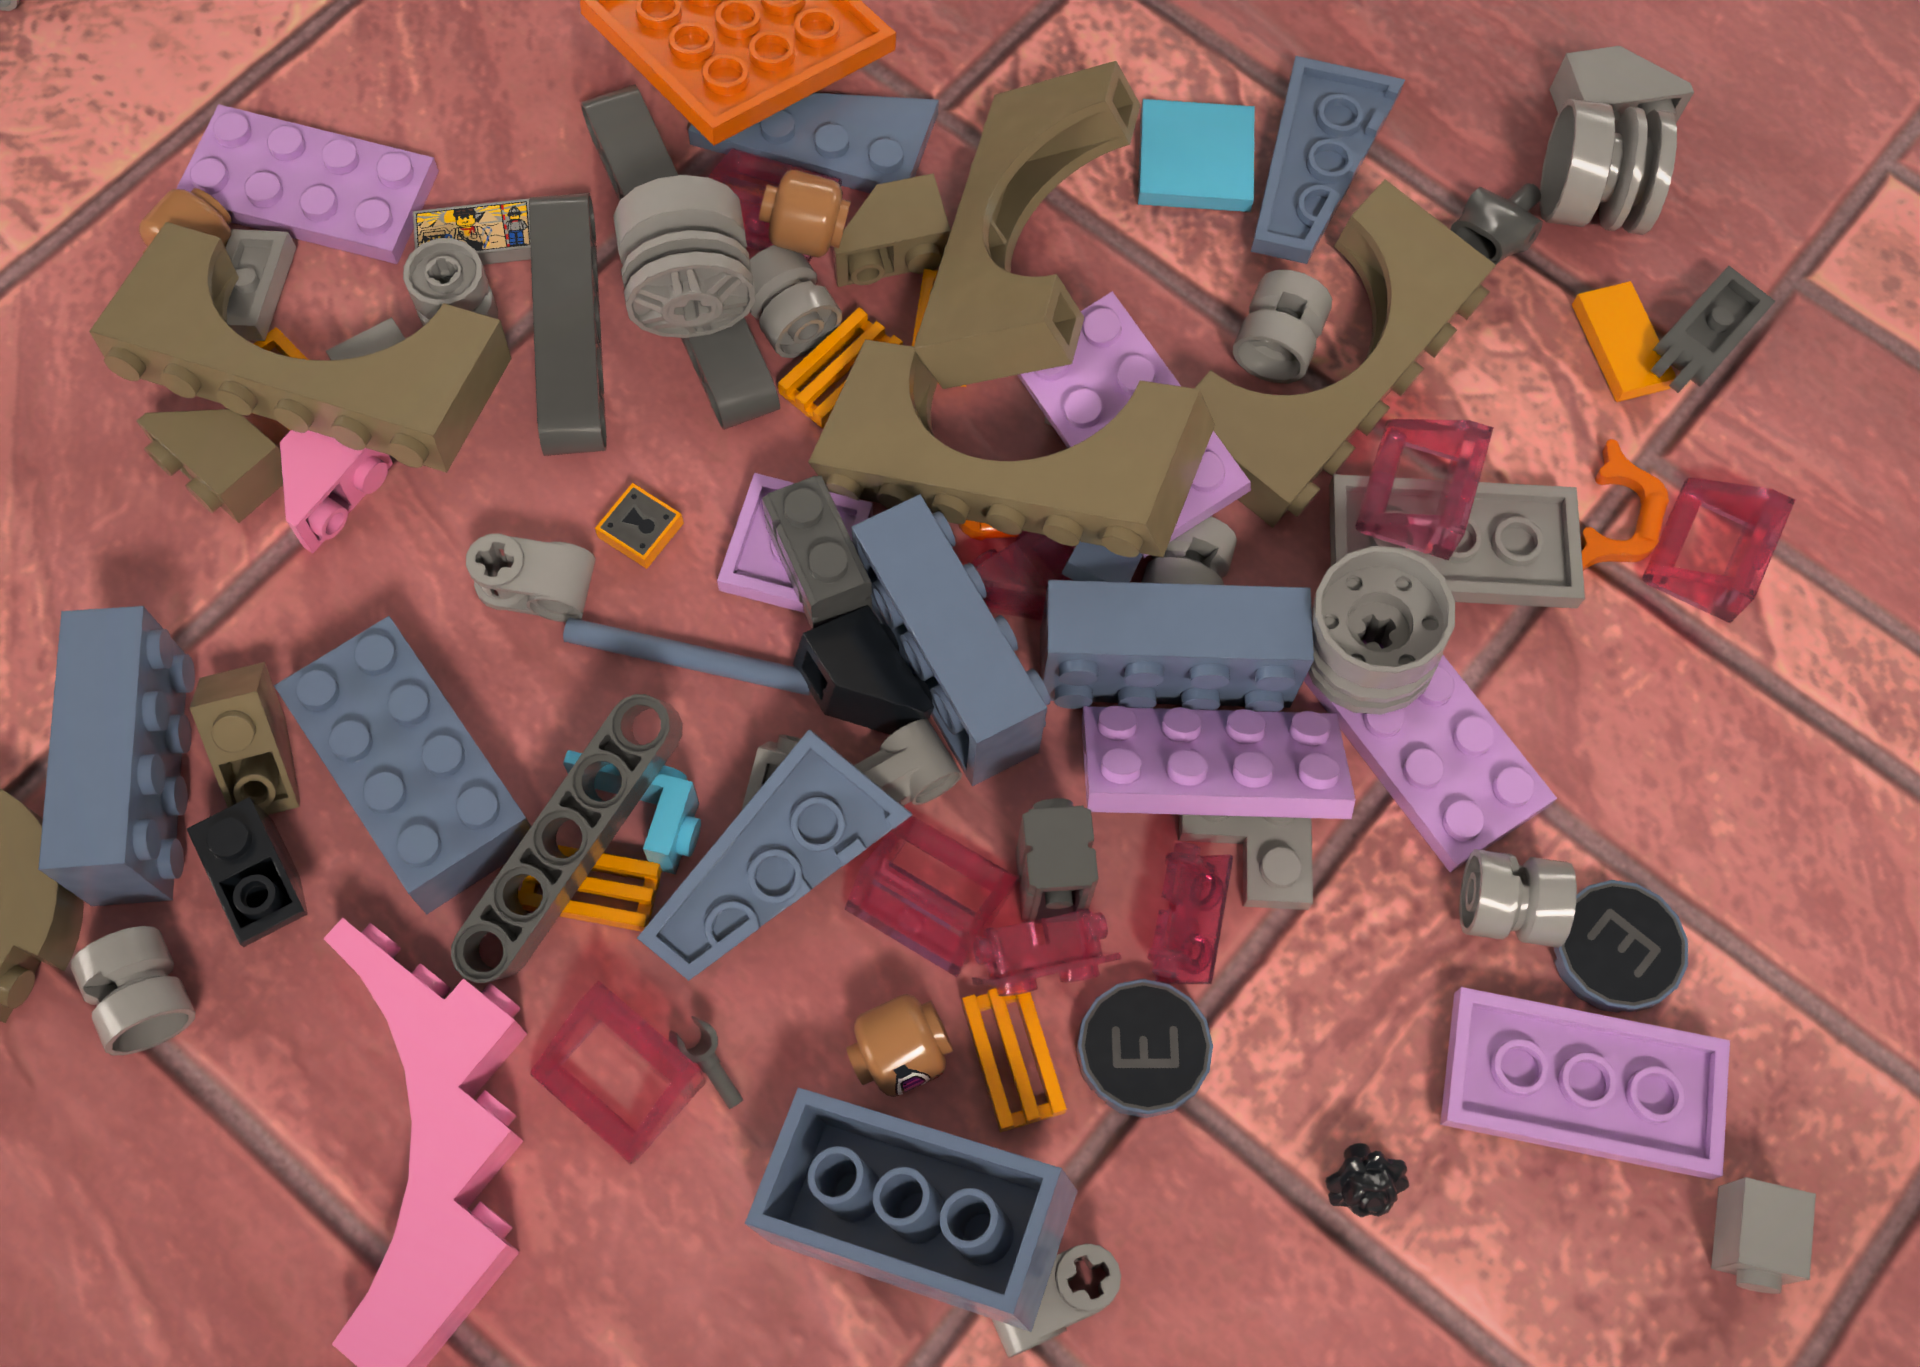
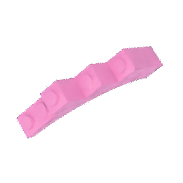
[324,918,527,1367]

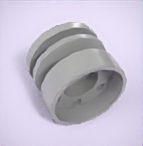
[1539,98,1677,235]
[613,175,756,338]
[1308,546,1455,715]

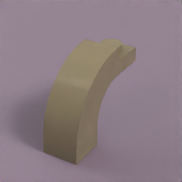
[0,789,84,1023]

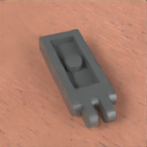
[1650,266,1775,393]

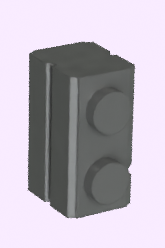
[762,476,872,629]
[1015,798,1099,924]

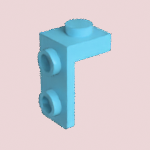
[563,750,701,875]

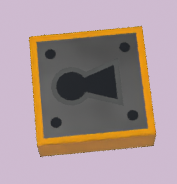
[595,483,684,569]

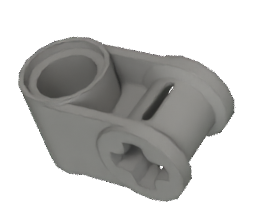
[466,534,596,622]
[992,1244,1121,1358]

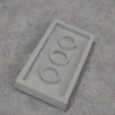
[1329,474,1585,608]

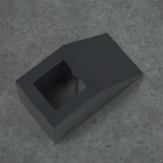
[793,605,934,735]
[187,797,308,947]

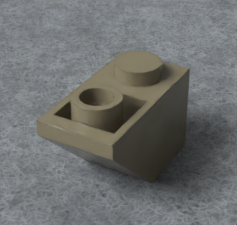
[833,173,951,287]
[136,409,283,523]
[190,662,300,815]

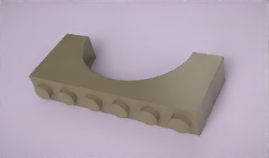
[913,61,1140,389]
[1195,179,1496,528]
[89,222,512,473]
[808,339,1215,558]

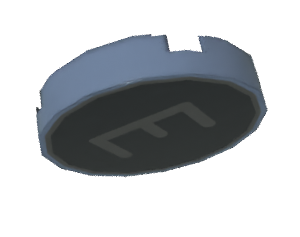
[1554,880,1688,1013]
[1076,979,1213,1118]

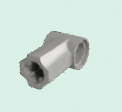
[854,719,962,806]

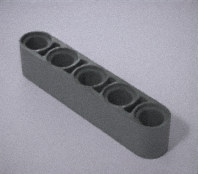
[529,193,607,456]
[451,694,683,983]

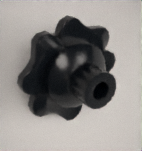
[1325,1143,1409,1218]

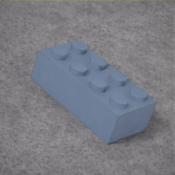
[851,494,1050,787]
[1040,580,1314,712]
[38,606,195,906]
[274,616,531,915]
[745,1087,1078,1332]

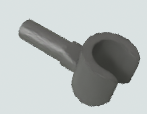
[669,1016,743,1109]

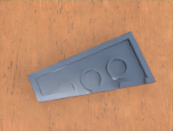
[1251,56,1405,264]
[688,93,939,193]
[637,729,913,981]

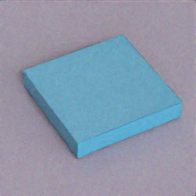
[1138,99,1255,212]

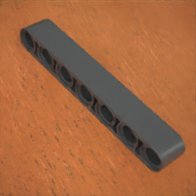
[581,84,780,430]

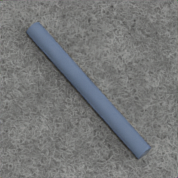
[563,617,811,696]

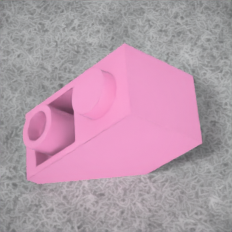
[280,430,393,553]

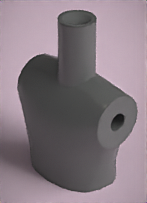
[1450,183,1543,265]

